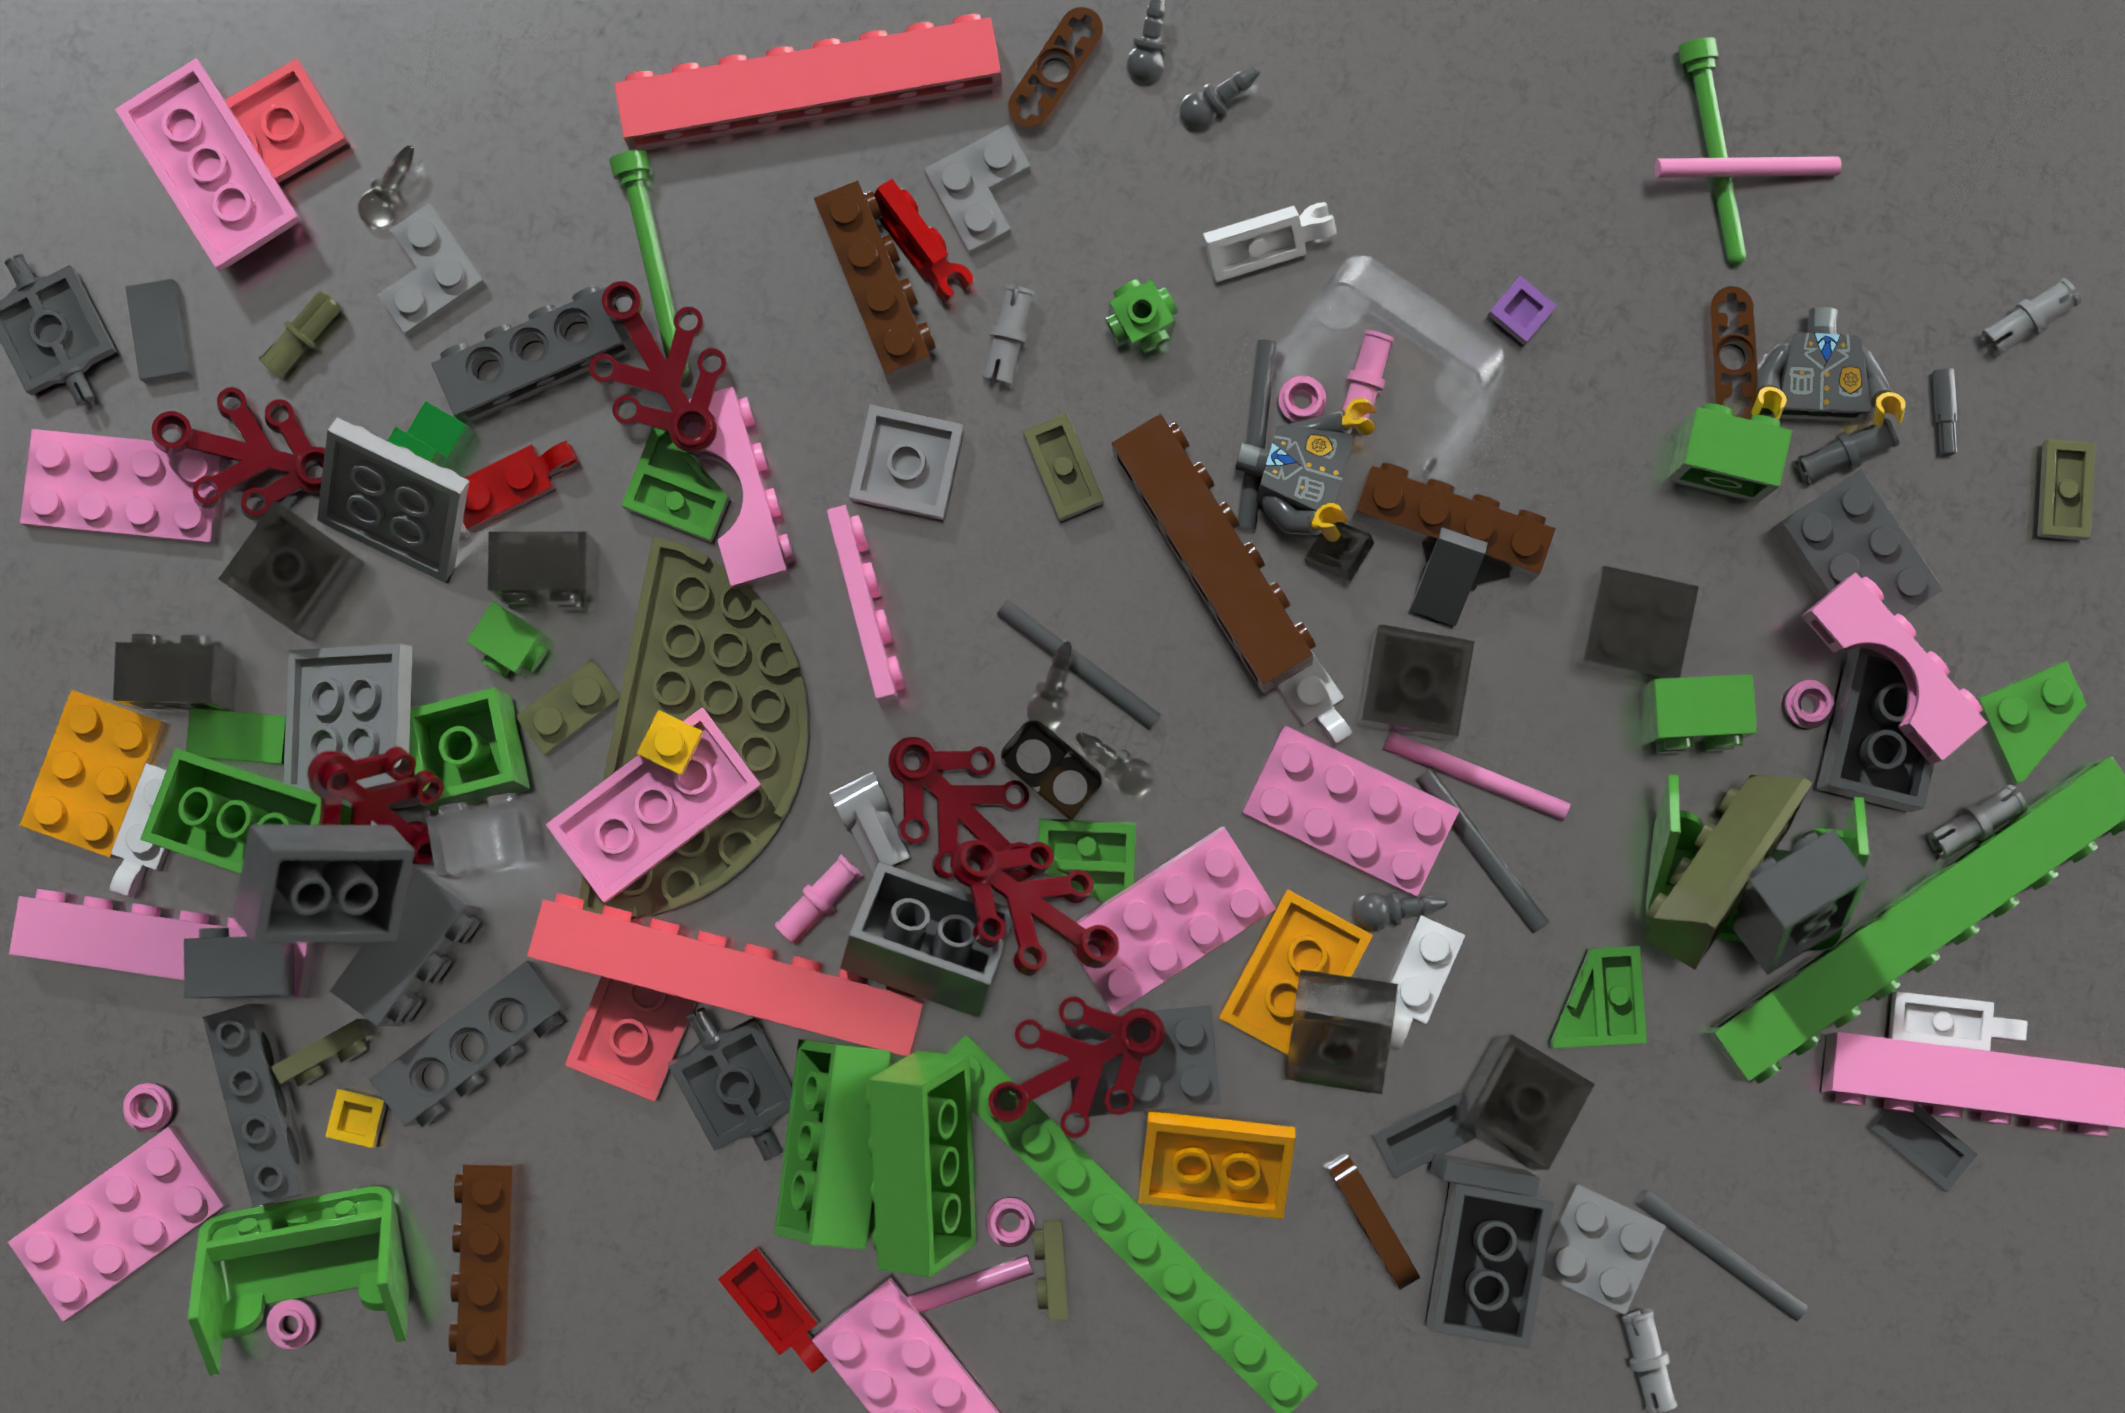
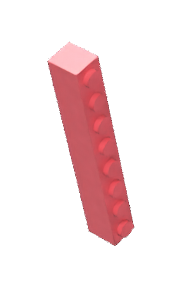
[614,14,1002,150]
[527,893,924,1057]

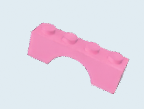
[685,386,795,590]
[1802,572,1987,764]

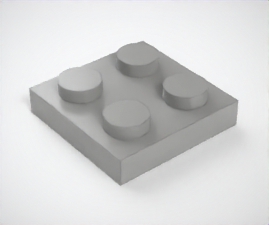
[849,405,964,520]
[1542,1183,1666,1315]

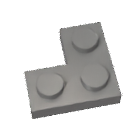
[924,125,1030,255]
[377,203,486,337]

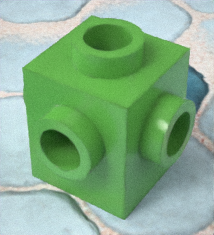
[1105,279,1178,354]

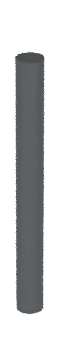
[1237,339,1276,531]
[996,600,1162,729]
[1417,767,1550,933]
[1637,1189,1808,1322]

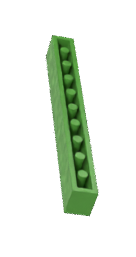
[1706,756,2125,1084]
[947,1034,1318,1413]

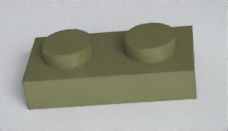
[1023,413,1104,521]
[2037,439,2096,541]
[515,658,620,756]
[271,1019,376,1088]
[1033,1218,1068,1321]

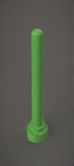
[1678,37,1746,266]
[609,150,687,374]

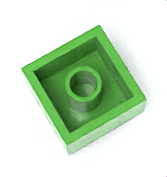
[1668,403,1793,501]
[1639,674,1757,754]
[409,687,530,813]

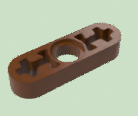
[1008,7,1103,133]
[1707,286,1757,420]
[1327,1155,1420,1291]

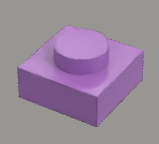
[1488,275,1557,345]

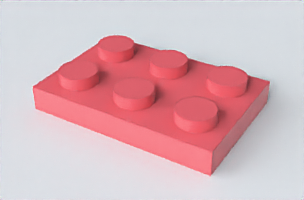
[225,58,348,183]
[565,976,698,1102]

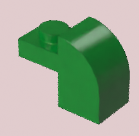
[387,401,475,470]

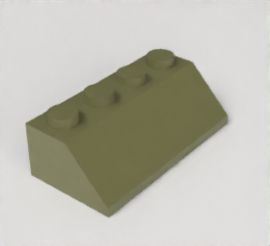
[1644,775,1812,970]

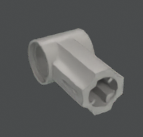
[829,772,911,875]

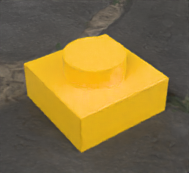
[637,710,704,776]
[325,1089,387,1148]

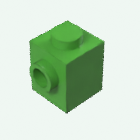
[466,601,548,678]

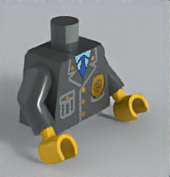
[1751,307,1905,426]
[1235,398,1377,542]

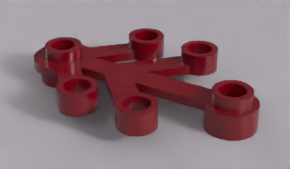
[589,281,728,453]
[152,387,325,520]
[888,737,1038,882]
[307,747,444,865]
[950,840,1119,976]
[988,997,1165,1138]

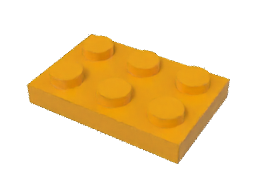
[19,689,166,859]
[1218,889,1373,1064]
[1138,1111,1296,1219]

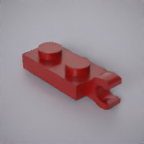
[874,178,974,303]
[463,441,579,532]
[718,1247,828,1373]

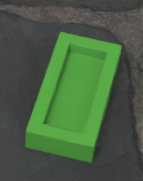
[186,708,286,765]

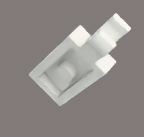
[1203,202,1337,282]
[1276,650,1353,746]
[109,763,169,898]
[1380,915,1465,1050]
[1888,992,2028,1051]

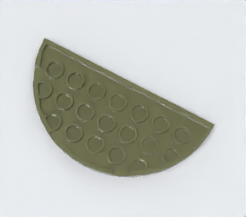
[578,536,809,918]

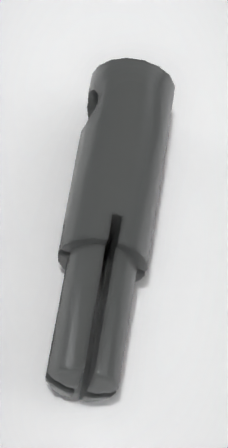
[1933,368,1958,456]

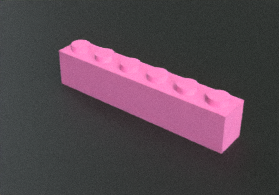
[9,889,318,998]
[1821,1032,2125,1137]

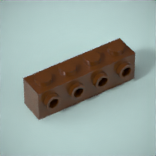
[814,180,936,384]
[1352,463,1556,581]
[448,1163,521,1366]

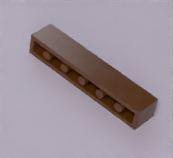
[1111,413,1316,694]

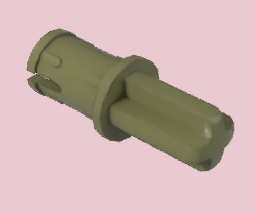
[258,291,341,379]

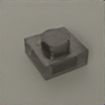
[1306,522,1374,582]

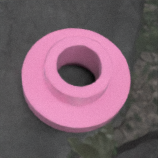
[1278,376,1326,423]
[1785,680,1835,729]
[123,1083,173,1132]
[986,1198,1035,1247]
[266,1299,317,1349]

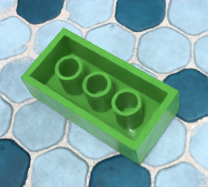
[140,748,351,875]
[774,1039,892,1250]
[866,1050,977,1278]

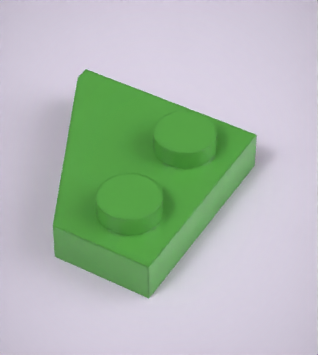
[621,428,730,543]
[1977,661,2087,785]
[1038,818,1136,903]
[1550,946,1647,1049]

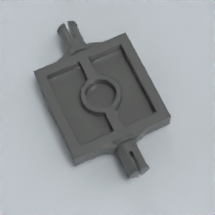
[0,254,117,406]
[668,1007,793,1161]

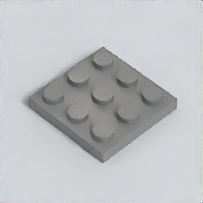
[317,418,469,582]
[283,644,413,793]

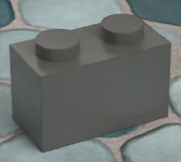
[184,928,294,999]

